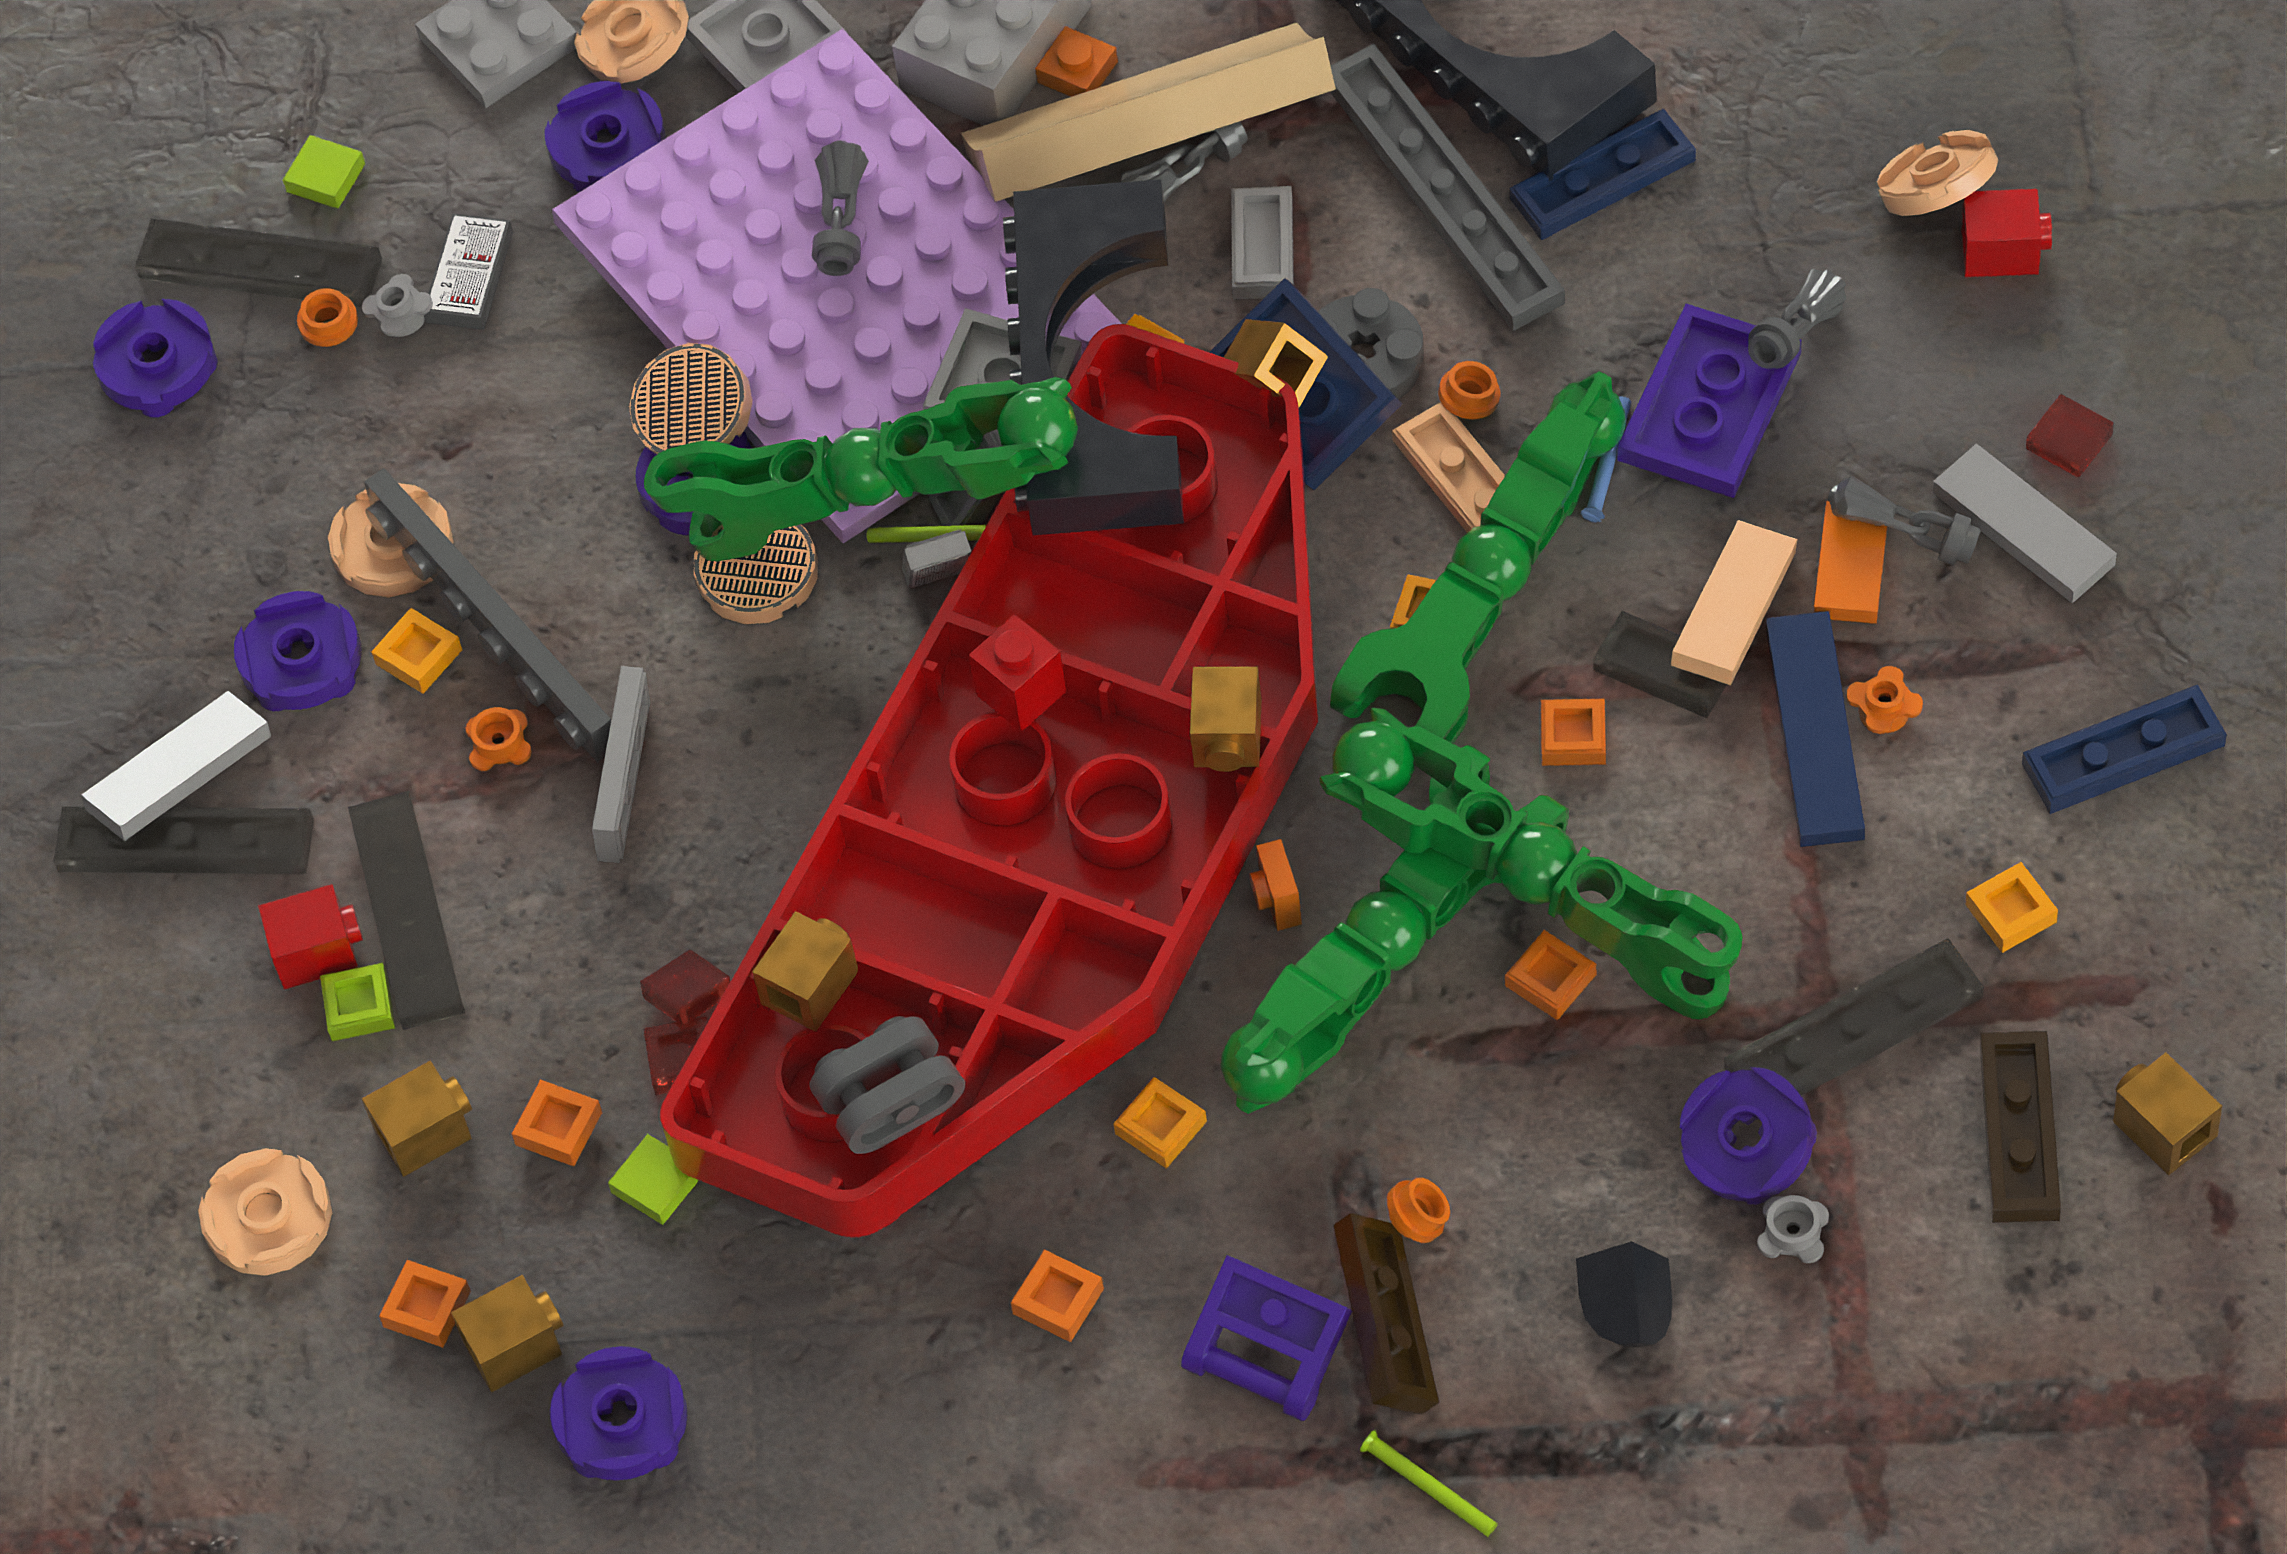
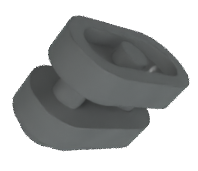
[809,1016,965,1154]

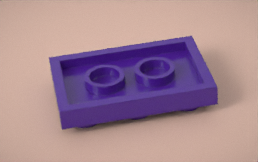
[1617,303,1801,498]

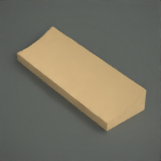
[961,23,1336,202]

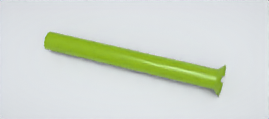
[866,525,986,543]
[1360,1430,1498,1537]

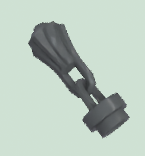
[1120,121,1248,202]
[811,140,869,276]
[1748,269,1847,369]
[1827,476,1981,565]

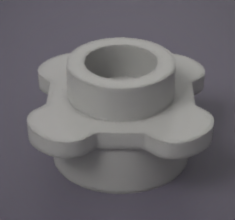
[362,274,433,337]
[1757,1195,1829,1263]

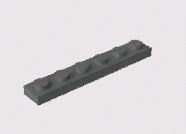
[1330,44,1565,331]
[364,468,611,763]

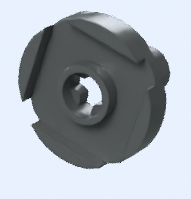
[1318,288,1424,399]

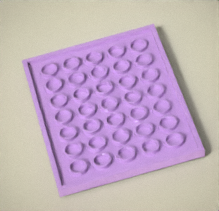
[552,29,1122,543]

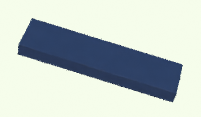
[1766,611,1865,847]

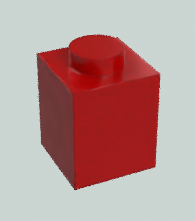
[1961,189,2052,277]
[969,614,1067,732]
[258,884,363,990]

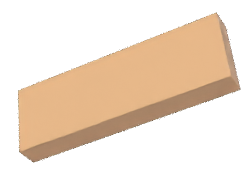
[1392,402,1505,533]
[1671,520,1797,685]

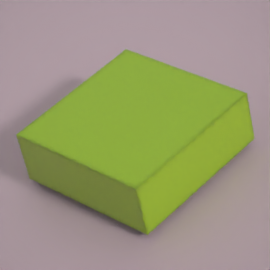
[283,135,365,209]
[320,963,395,1041]
[608,1134,699,1225]

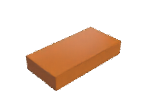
[1814,501,1888,624]

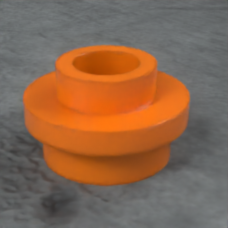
[297,288,358,347]
[1438,361,1501,419]
[1387,1178,1450,1243]

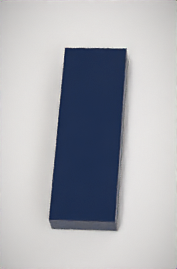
[1509,108,1696,241]
[2022,684,2227,814]

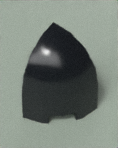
[1576,1241,1672,1347]

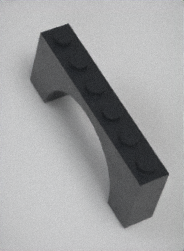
[1329,0,1657,182]
[1003,179,1184,536]

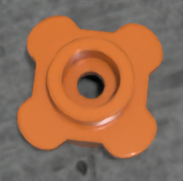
[1846,666,1923,734]
[465,707,532,771]

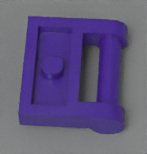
[1181,1255,1352,1421]

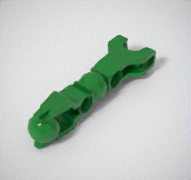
[1330,371,1626,743]
[644,377,1078,562]
[1319,708,1743,1019]
[1220,745,1569,1114]

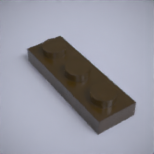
[1980,1031,2061,1223]
[1333,1213,1440,1415]

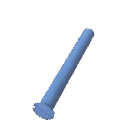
[1581,396,1631,522]

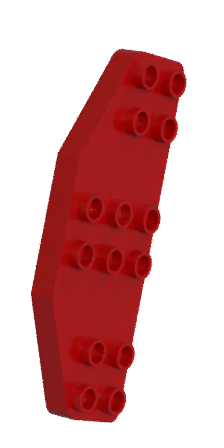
[660,324,1318,1237]

